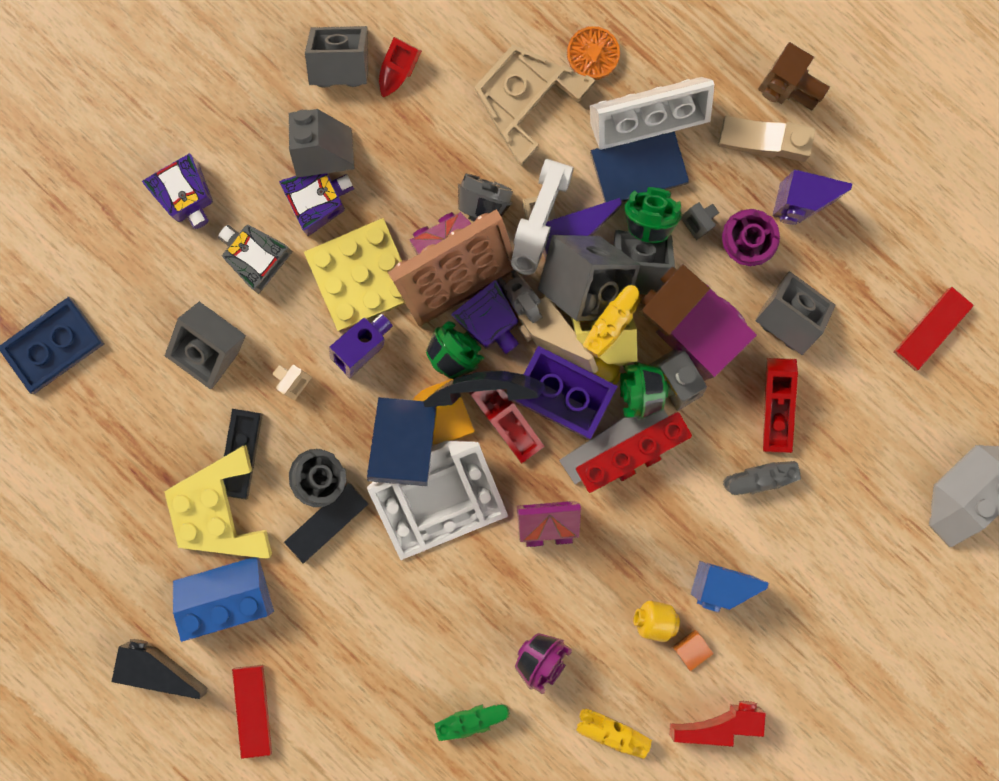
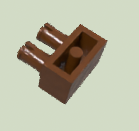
[758,42,830,111]
[639,264,711,336]

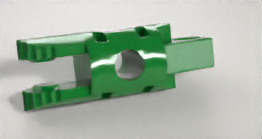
[434,704,510,741]

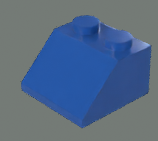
[691,561,769,612]

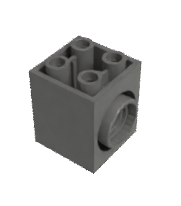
[538,235,641,321]

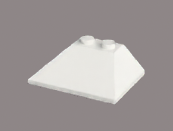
[367,441,508,560]

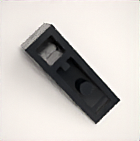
[111,639,208,699]

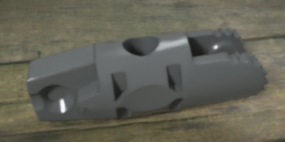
[496,270,543,323]
[723,461,801,495]

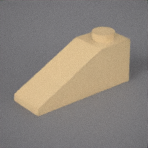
[518,296,599,374]

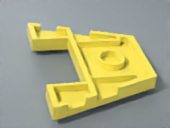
[164,445,272,559]

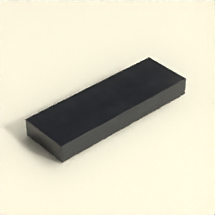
[223,409,263,500]
[284,483,369,564]

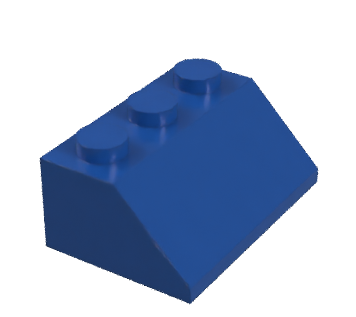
[173,557,274,642]

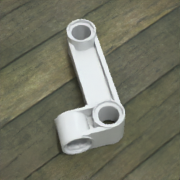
[511,158,574,275]

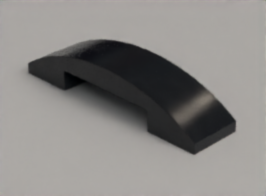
[423,371,545,407]

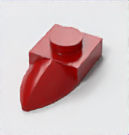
[379,37,422,97]

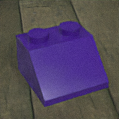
[772,169,852,225]

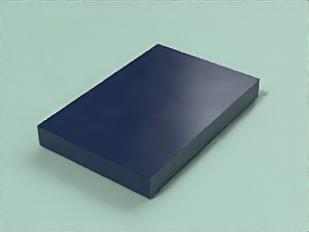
[590,131,689,203]
[0,296,105,394]
[367,397,437,486]

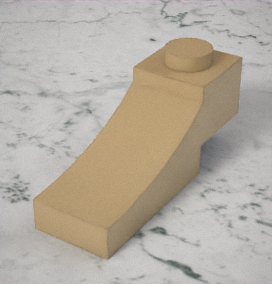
[718,116,816,162]

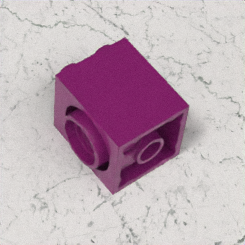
[656,284,757,381]

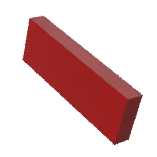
[893,287,974,371]
[232,665,272,759]

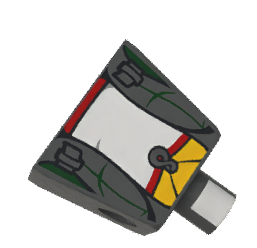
[218,224,293,294]
[649,350,707,411]

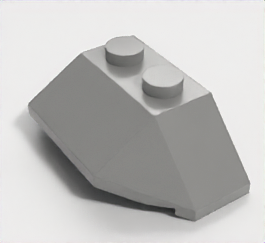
[929,445,999,547]

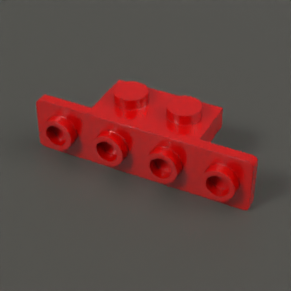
[576,412,692,493]

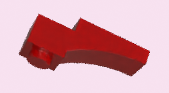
[468,389,545,464]
[669,701,766,747]

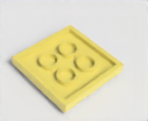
[304,218,406,332]

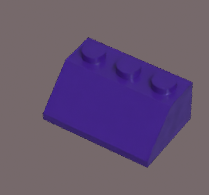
[511,346,618,440]

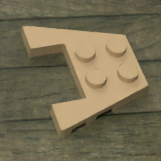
[475,45,595,166]

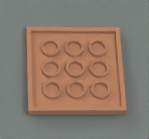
[388,209,514,327]

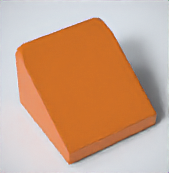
[672,630,713,671]

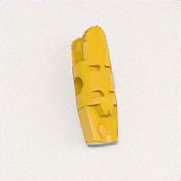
[583,285,640,358]
[576,708,652,759]

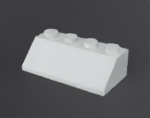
[590,77,715,150]

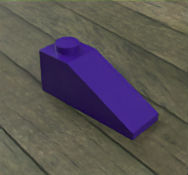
[543,198,622,260]

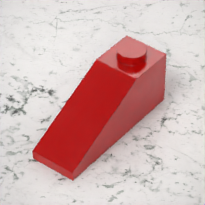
[763,358,798,453]

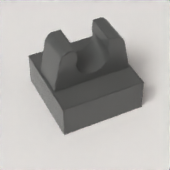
[681,202,719,240]

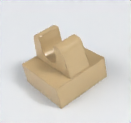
[273,365,312,400]

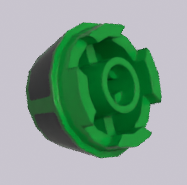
[625,187,682,243]
[426,321,484,379]
[620,362,668,420]

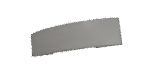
[559,409,668,484]

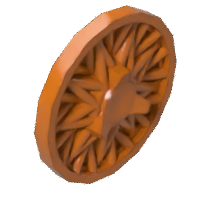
[567,26,620,80]

